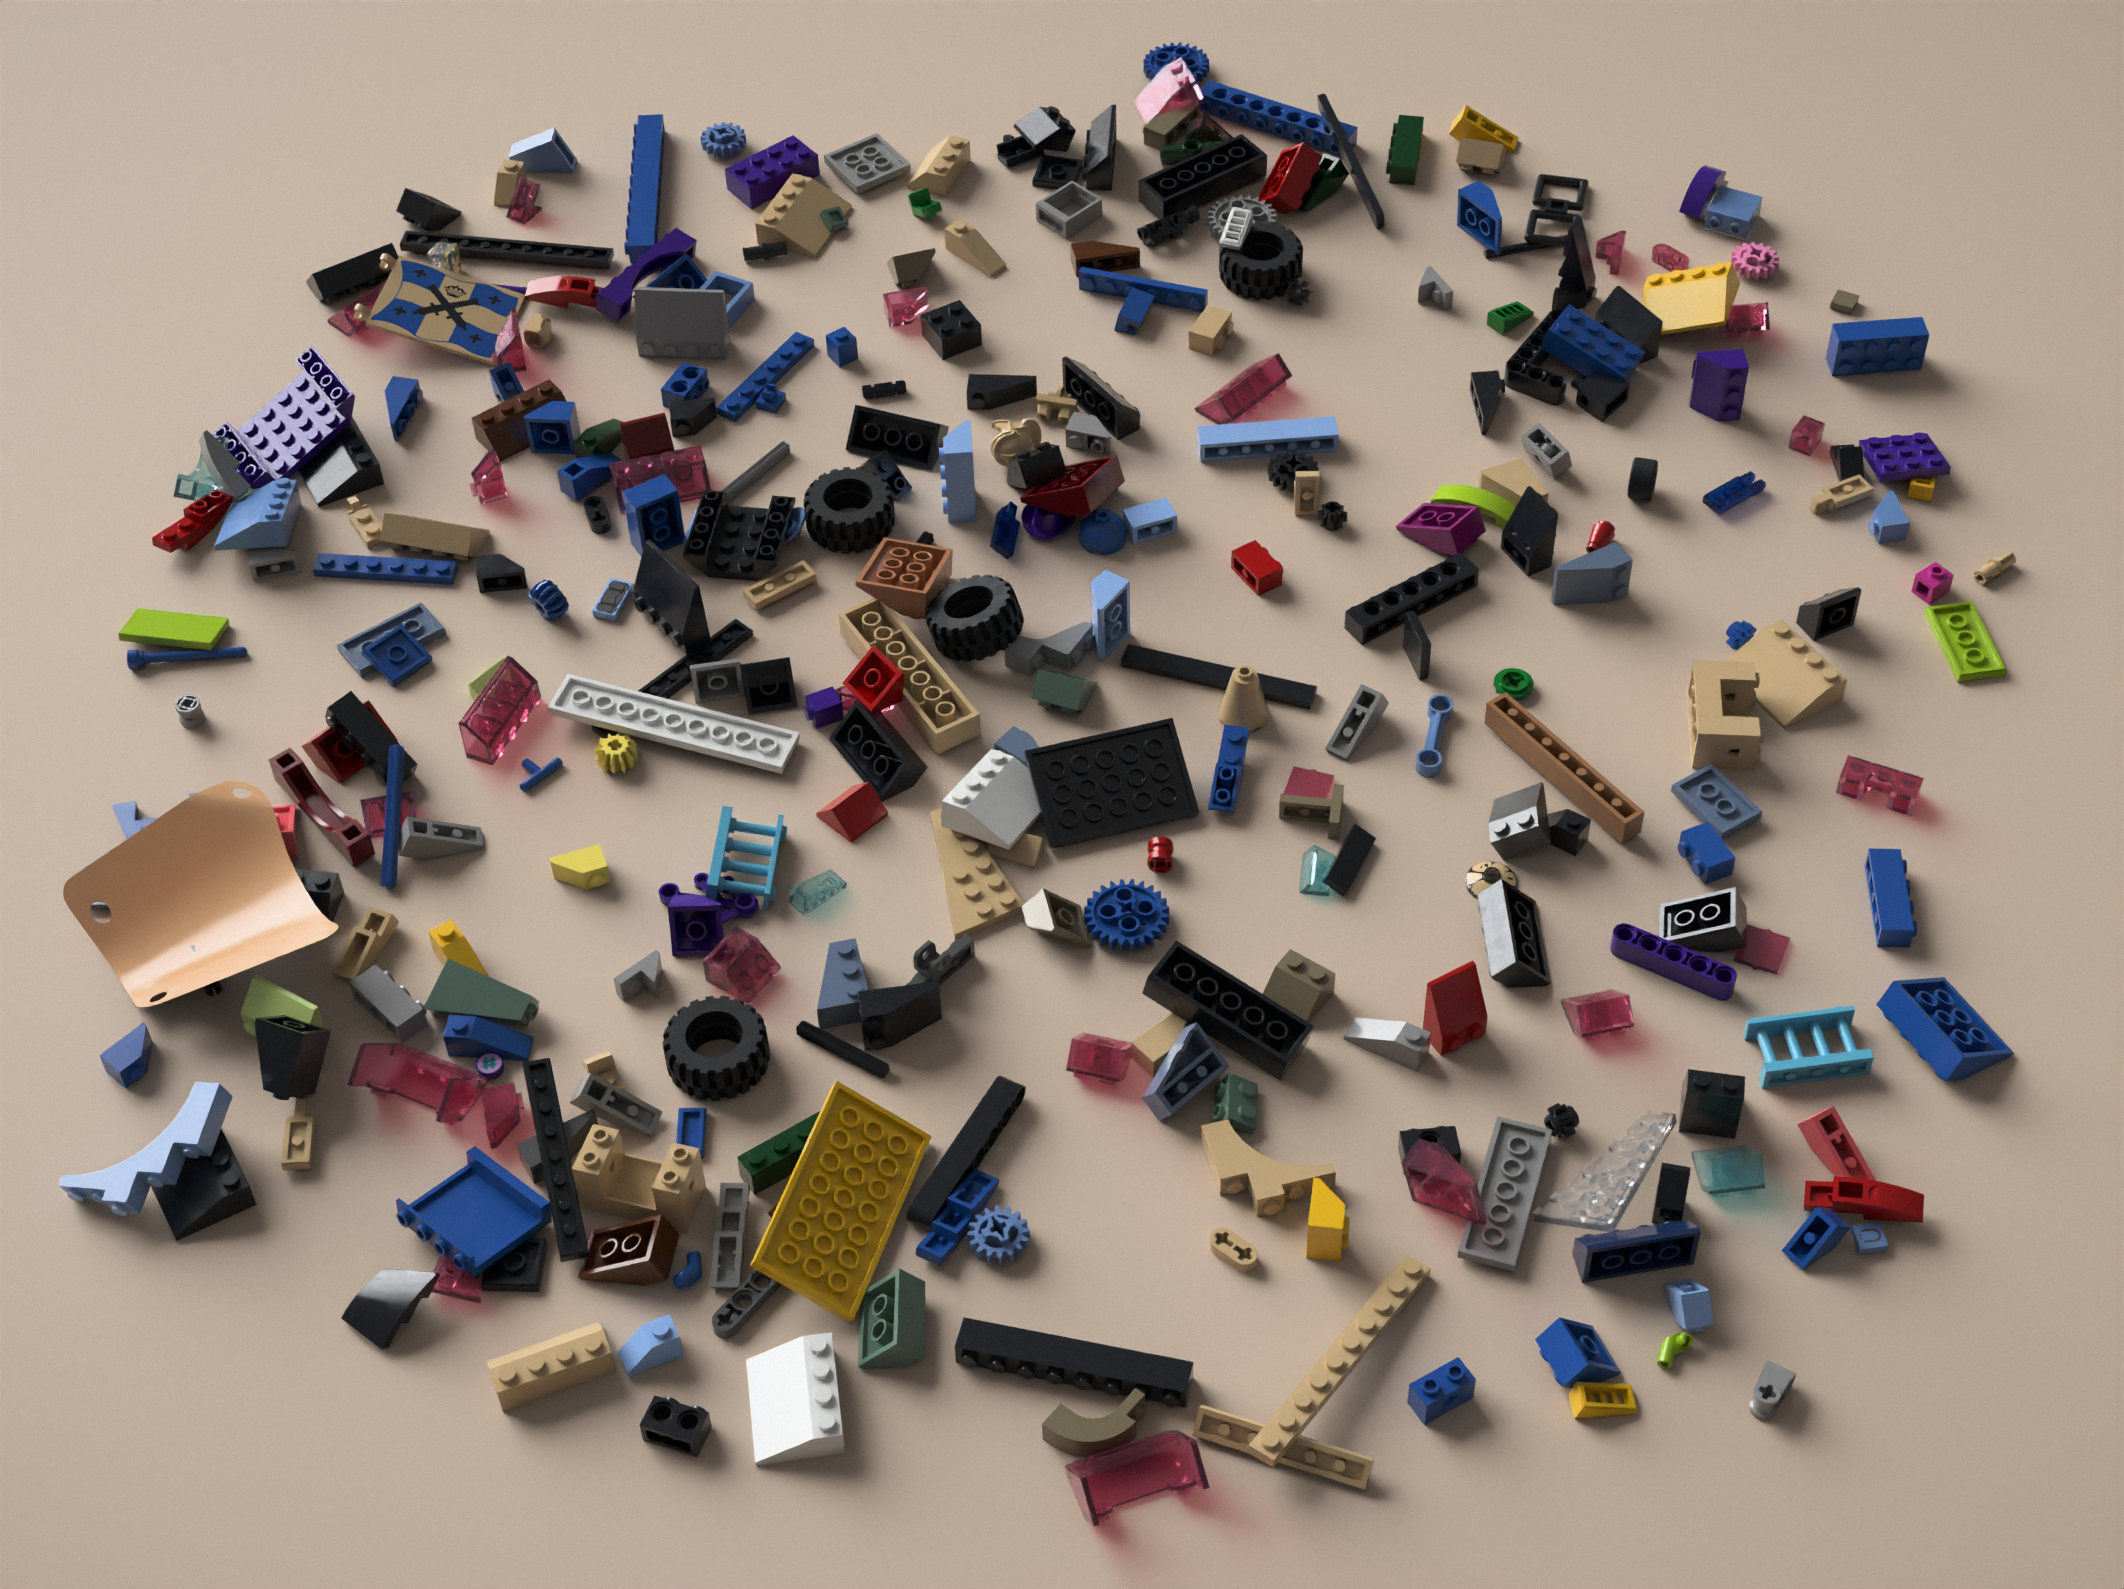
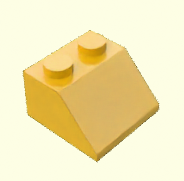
[1306,1178,1350,1261]

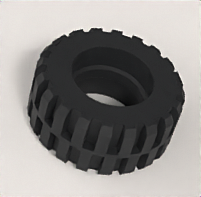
[1219,221,1303,300]
[804,467,895,554]
[926,575,1024,662]
[662,995,770,1101]

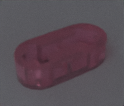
[1651,244,1689,272]

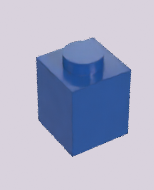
[826,327,858,367]

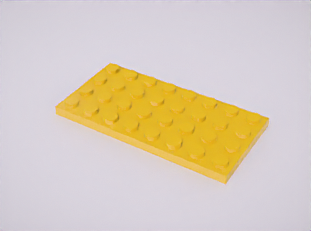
[750,1081,932,1323]

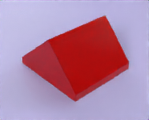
[842,645,905,713]
[816,782,888,843]

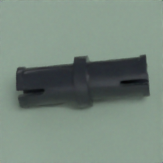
[743,241,788,262]

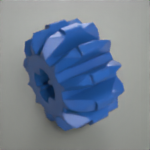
[529,579,569,621]

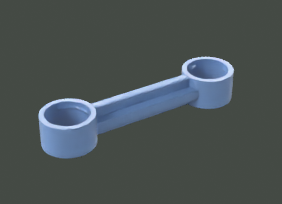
[1416,694,1453,777]

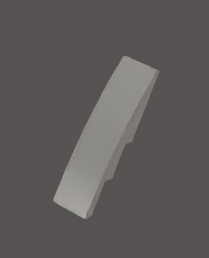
[711,1183,750,1289]

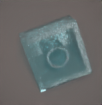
[1691,1145,1765,1198]

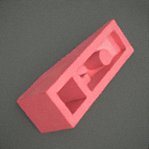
[1797,1106,1876,1181]

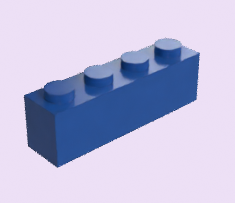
[1864,848,1917,947]

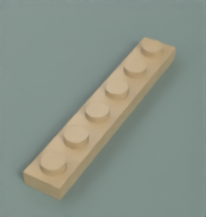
[1192,1405,1374,1490]

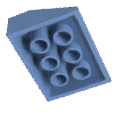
[214,478,301,550]

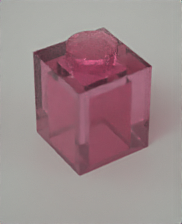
[1789,415,1825,456]

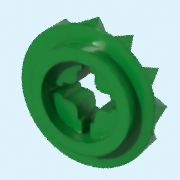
[1493,668,1534,699]

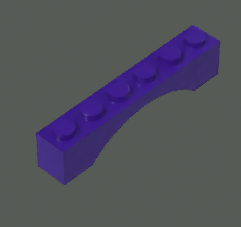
[596,228,697,322]

